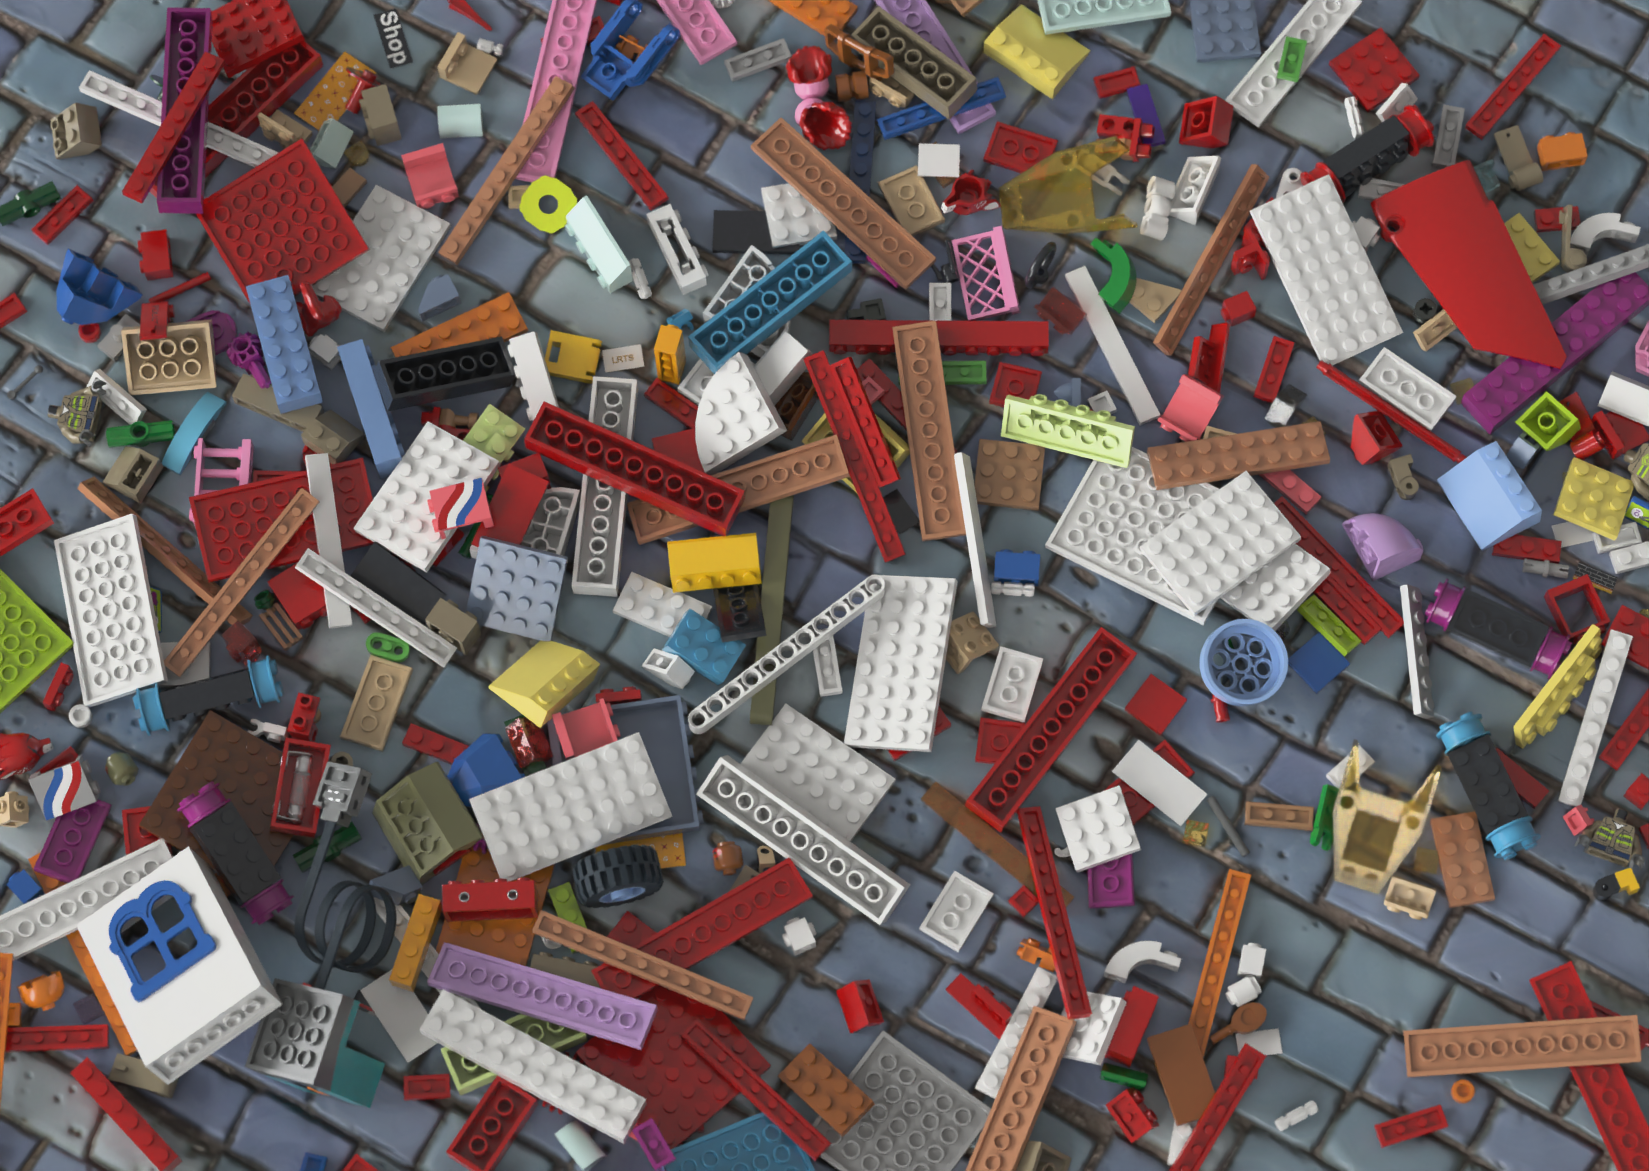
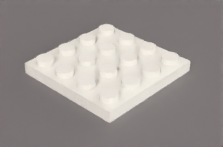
[1220,544,1331,631]

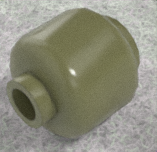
[105,752,139,786]

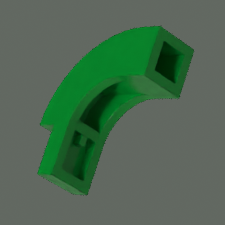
[1091,238,1136,314]

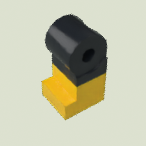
[1593,868,1640,901]

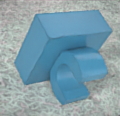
[666,309,694,335]

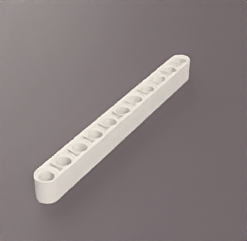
[688,575,885,734]

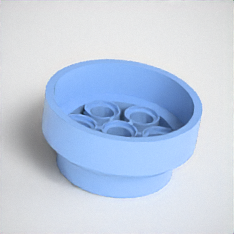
[1200,619,1288,706]

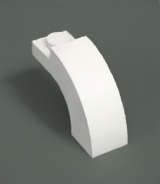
[1570,213,1641,256]
[1104,941,1181,983]

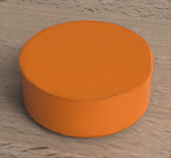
[1451,1079,1475,1104]

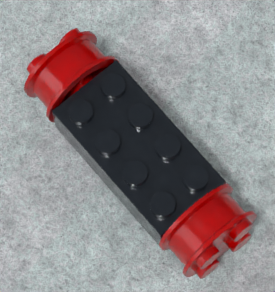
[1300,105,1434,203]

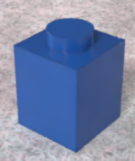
[6,869,45,904]

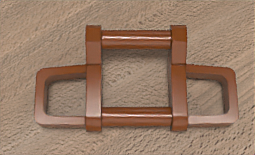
[824,24,894,81]

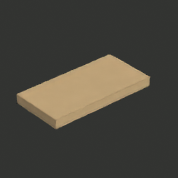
[340,655,413,752]

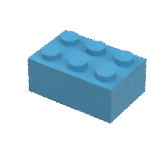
[662,609,746,686]

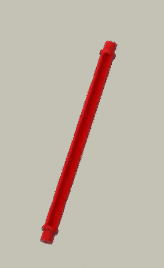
[1316,360,1467,463]

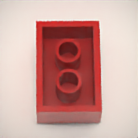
[1105,986,1159,1068]

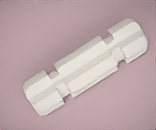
[1344,97,1364,138]
[628,258,652,299]
[991,581,1035,597]
[1275,1100,1318,1131]

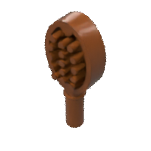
[1209,1003,1267,1045]

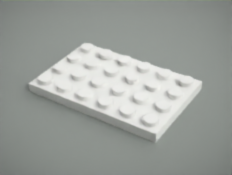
[312,185,451,332]
[353,421,501,572]
[1140,471,1301,616]
[741,703,896,842]

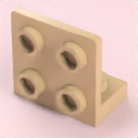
[437,32,497,95]
[258,110,313,149]
[946,611,999,674]

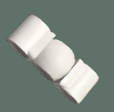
[1140,176,1175,241]

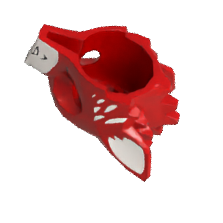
[941,170,1001,215]
[0,733,53,780]

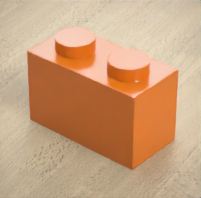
[1537,132,1588,171]

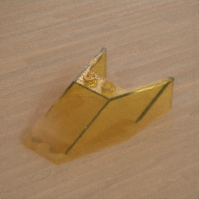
[999,136,1138,234]
[1333,739,1441,894]

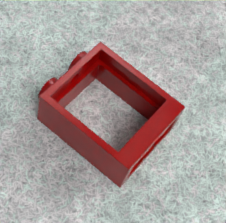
[1544,574,1611,644]

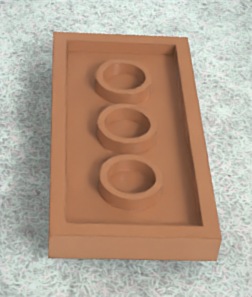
[1430,811,1495,908]

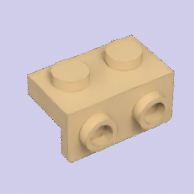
[869,76,915,109]
[1384,875,1436,920]

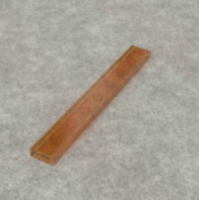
[921,782,1074,907]

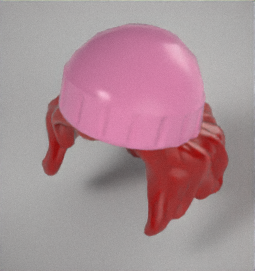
[786,45,832,100]
[795,98,853,151]

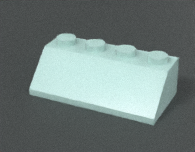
[565,195,633,293]

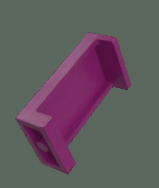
[632,1118,676,1171]

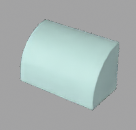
[437,104,483,138]
[310,118,354,169]
[555,1120,606,1171]

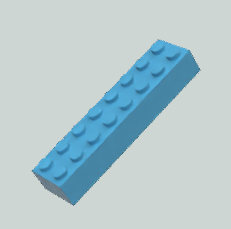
[688,230,852,374]

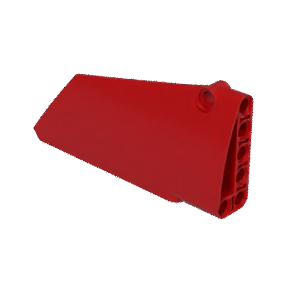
[1370,160,1567,369]

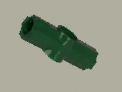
[0,181,61,227]
[293,822,362,873]

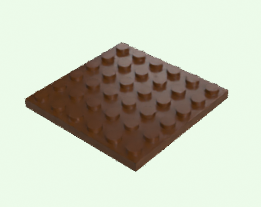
[139,710,303,872]

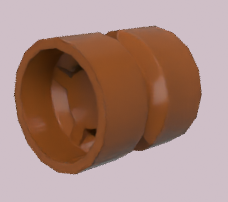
[835,71,869,102]

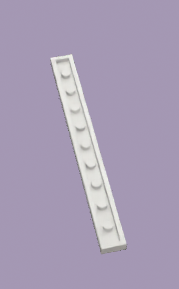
[79,70,279,167]

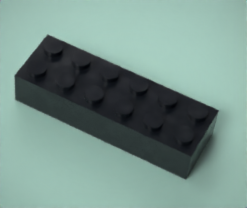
[374,337,516,411]

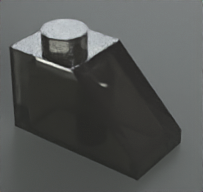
[1264,384,1307,428]

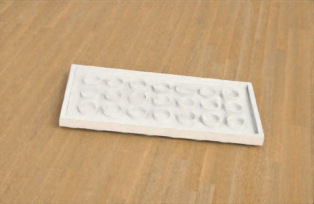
[1250,174,1403,366]
[54,514,168,708]
[844,575,958,752]
[469,732,672,882]

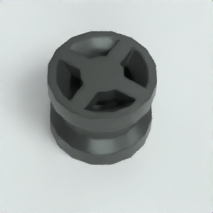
[1413,298,1437,325]

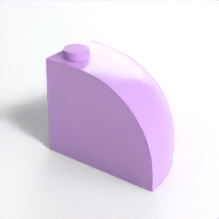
[1342,513,1423,581]

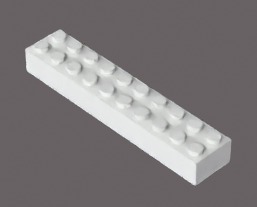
[572,376,638,597]
[696,755,910,925]
[420,989,647,1144]

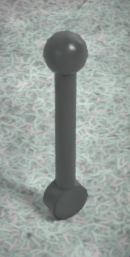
[7,365,43,400]

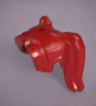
[296,281,342,337]

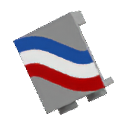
[28,755,101,821]

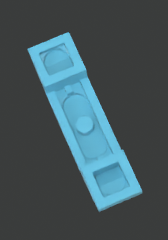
[162,391,227,475]

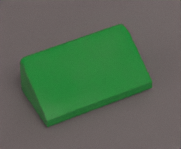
[1100,1063,1148,1091]

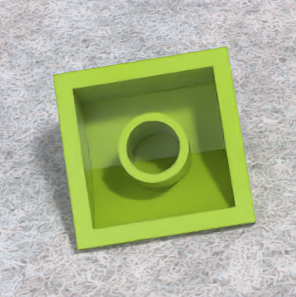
[1515,391,1581,451]

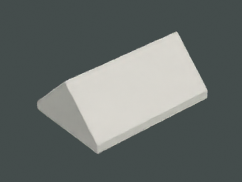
[1169,156,1221,225]
[754,330,813,406]
[1598,371,1649,427]

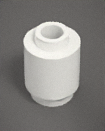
[1225,976,1262,1007]

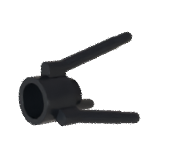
[920,240,960,283]

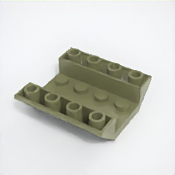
[372,762,483,885]

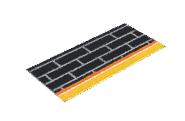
[1573,562,1618,594]

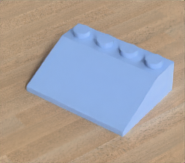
[1437,441,1542,551]

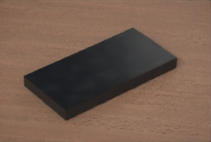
[712,210,799,254]
[350,542,447,626]
[713,584,767,643]

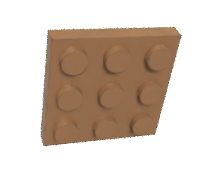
[974,439,1045,511]

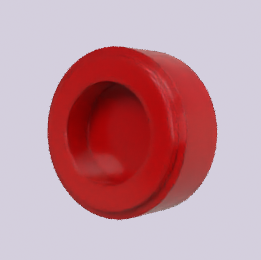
[78,323,101,343]

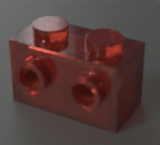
[222,620,262,666]

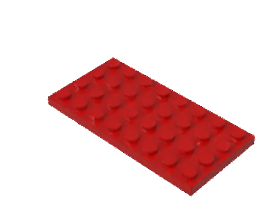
[189,458,374,583]

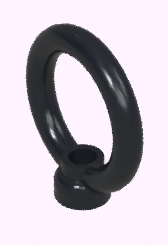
[1025,242,1057,288]

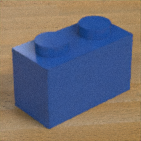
[994,549,1040,586]

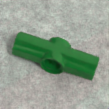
[106,420,175,448]

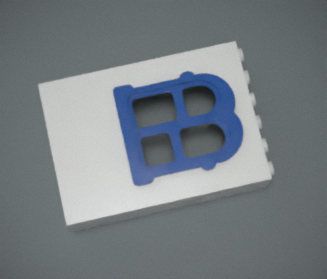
[76,847,282,1084]

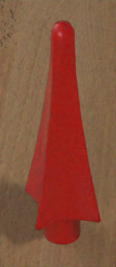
[448,0,492,31]

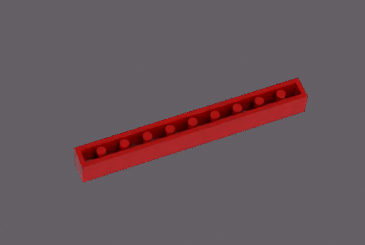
[829,320,1049,356]

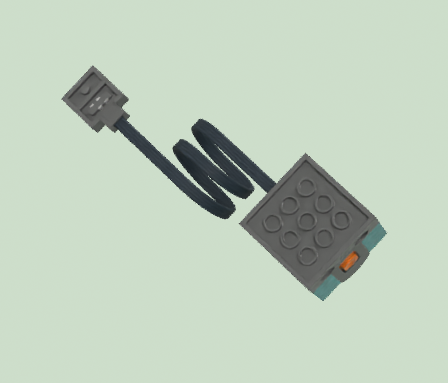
[245,761,396,1108]

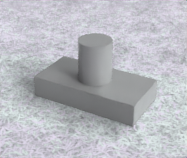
[97,314,140,361]

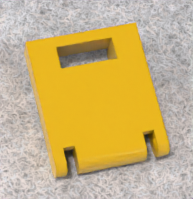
[545,330,602,384]

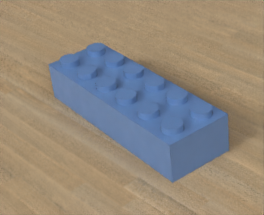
[246,275,323,414]
[337,339,405,479]

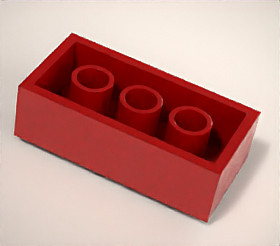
[446,1075,539,1171]

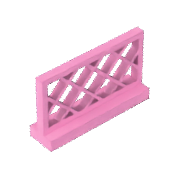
[952,226,1021,321]

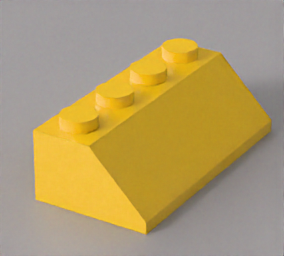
[667,533,762,593]

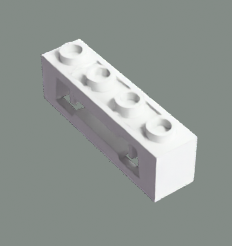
[647,204,709,295]

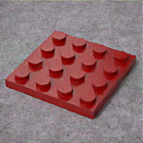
[211,0,305,78]

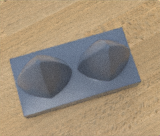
[1054,378,1081,407]

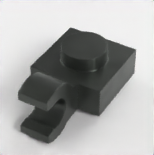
[846,298,886,320]

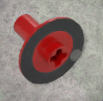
[345,67,389,114]

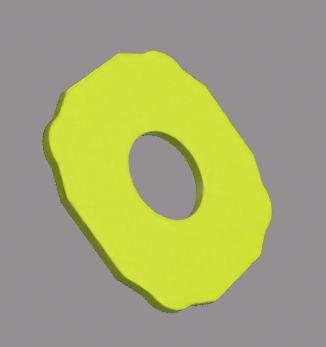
[519,176,577,233]

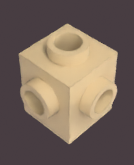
[0,792,29,828]

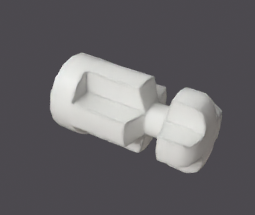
[477,38,503,56]

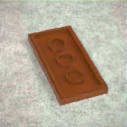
[1146,1023,1215,1126]

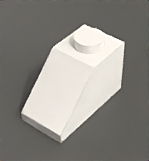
[642,648,695,689]

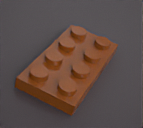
[778,1043,875,1137]

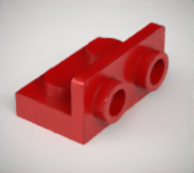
[1105,1088,1159,1143]

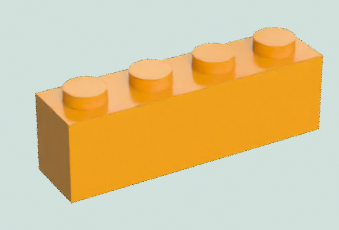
[654,324,686,385]
[389,894,443,992]

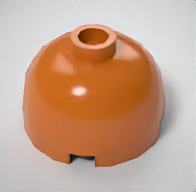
[17,970,65,1011]

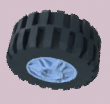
[572,845,664,908]

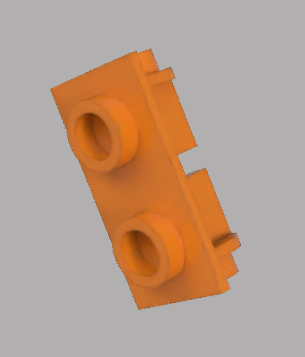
[616,34,648,61]
[1016,937,1056,973]

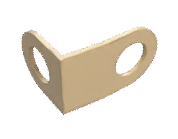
[757,846,776,874]

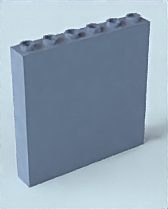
[547,695,704,845]

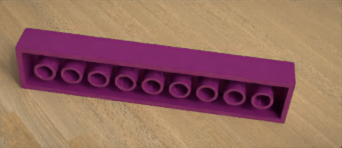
[157,8,213,214]
[1460,272,1649,435]

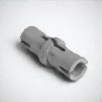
[1522,558,1569,579]

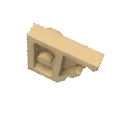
[1129,278,1182,323]

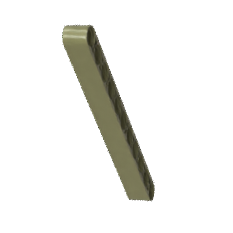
[750,495,794,725]

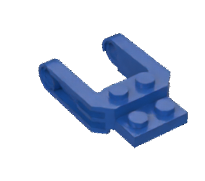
[580,0,680,101]

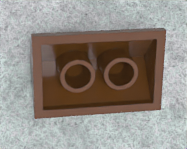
[775,372,819,441]

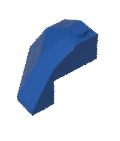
[57,248,143,325]
[447,733,525,806]

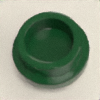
[254,590,276,610]

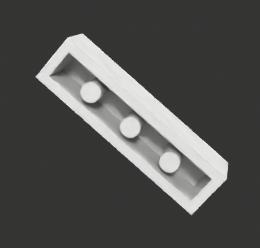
[507,331,559,421]

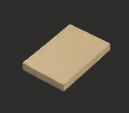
[878,165,945,236]

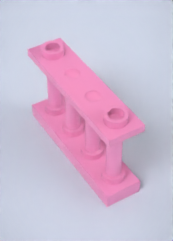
[189,438,254,529]

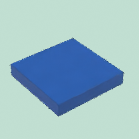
[1288,632,1350,694]

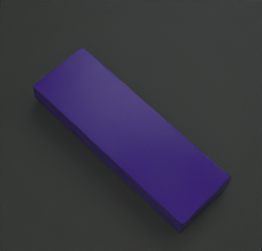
[1126,84,1166,147]

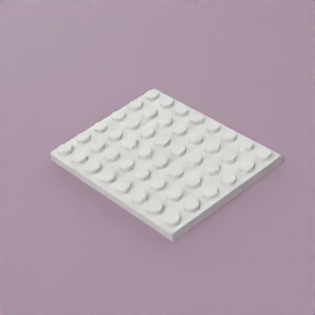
[1045,447,1219,626]

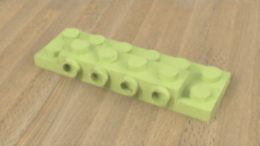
[1001,394,1135,468]
[463,403,525,492]

